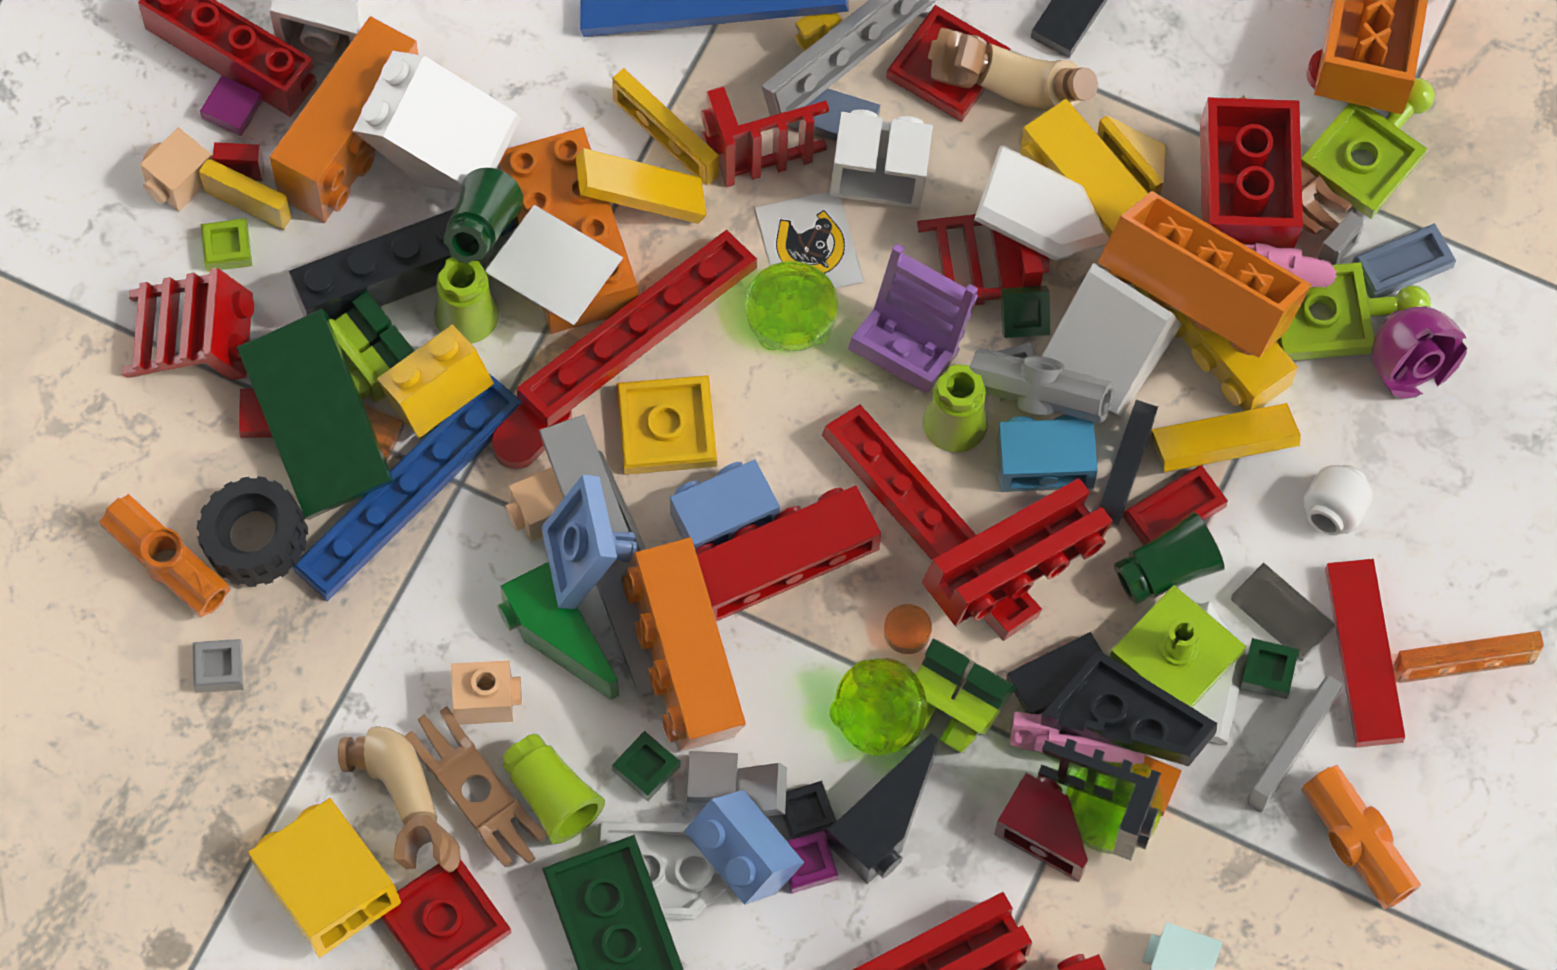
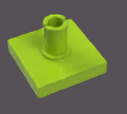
[1110,585,1247,708]

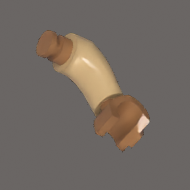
[928,28,1098,112]
[338,726,461,873]

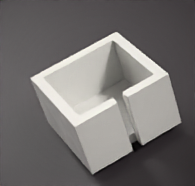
[829,110,933,209]

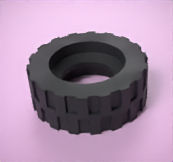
[196,476,308,587]

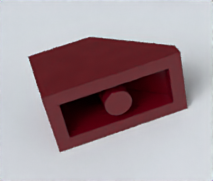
[994,773,1088,882]

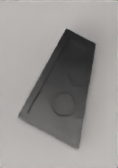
[1041,649,1217,767]

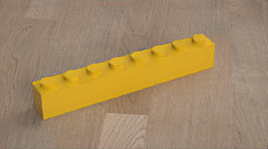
[1020,99,1298,411]

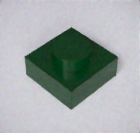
[1001,285,1050,338]
[1240,638,1299,699]
[612,730,681,801]

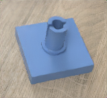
[542,475,637,609]

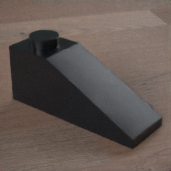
[827,733,939,884]

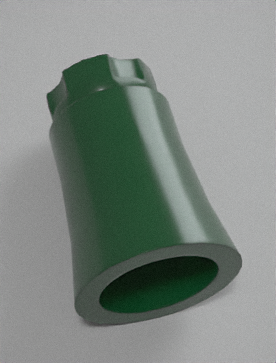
[443,167,523,264]
[1114,511,1225,605]

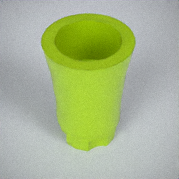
[434,257,499,344]
[923,364,988,452]
[502,734,605,844]

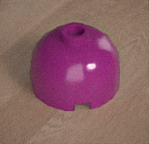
[1372,306,1467,399]

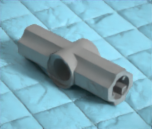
[969,348,1114,423]

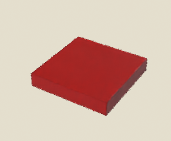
[886,5,1011,122]
[380,859,512,970]

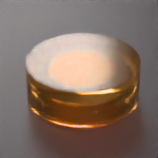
[884,604,932,654]

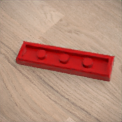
[1325,558,1406,748]

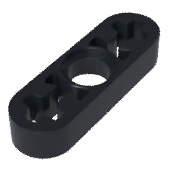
[1099,399,1158,528]

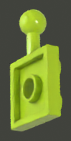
[1301,78,1435,219]
[1278,262,1431,361]

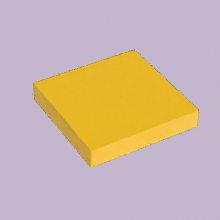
[616,375,717,475]

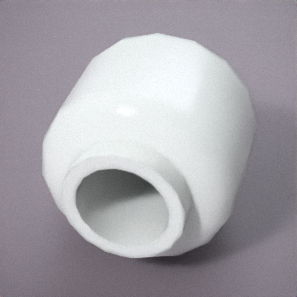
[1303,465,1373,536]

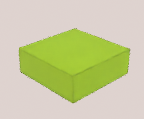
[200,218,253,272]

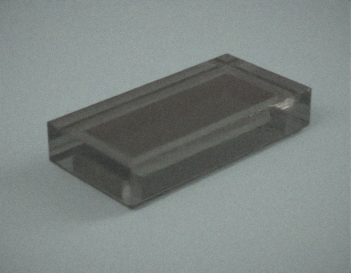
[1230,562,1335,662]

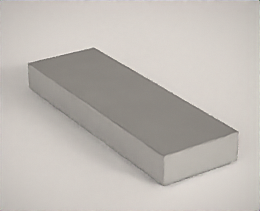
[1247,675,1344,813]

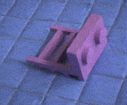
[848,244,978,394]

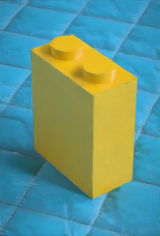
[248,798,401,958]

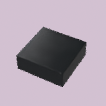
[781,780,836,840]

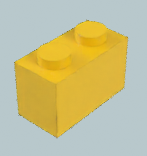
[377,324,494,438]

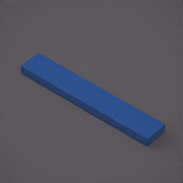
[580,0,849,37]
[292,374,523,602]

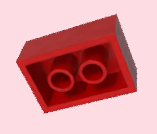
[1200,97,1303,248]

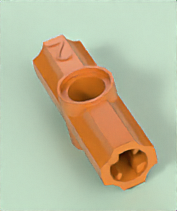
[99,494,230,618]
[1301,765,1421,910]

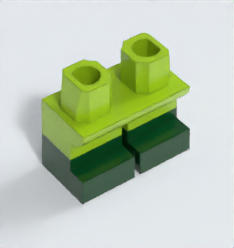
[329,291,415,403]
[902,638,1017,753]

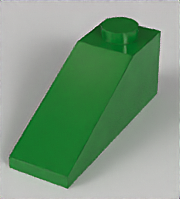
[497,562,619,700]

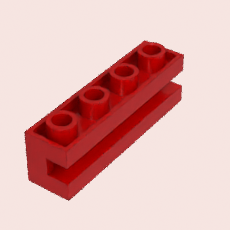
[138,0,317,118]
[921,478,1113,626]
[695,485,881,622]
[853,892,1032,970]

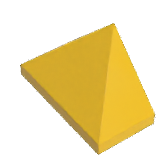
[1097,115,1166,195]

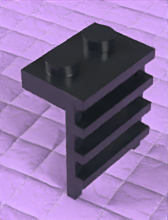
[1038,738,1161,861]

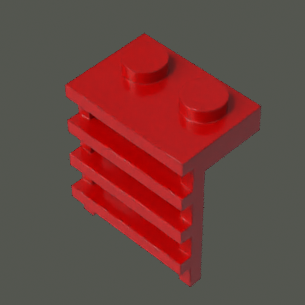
[701,86,829,187]
[917,214,1050,306]
[122,268,254,381]

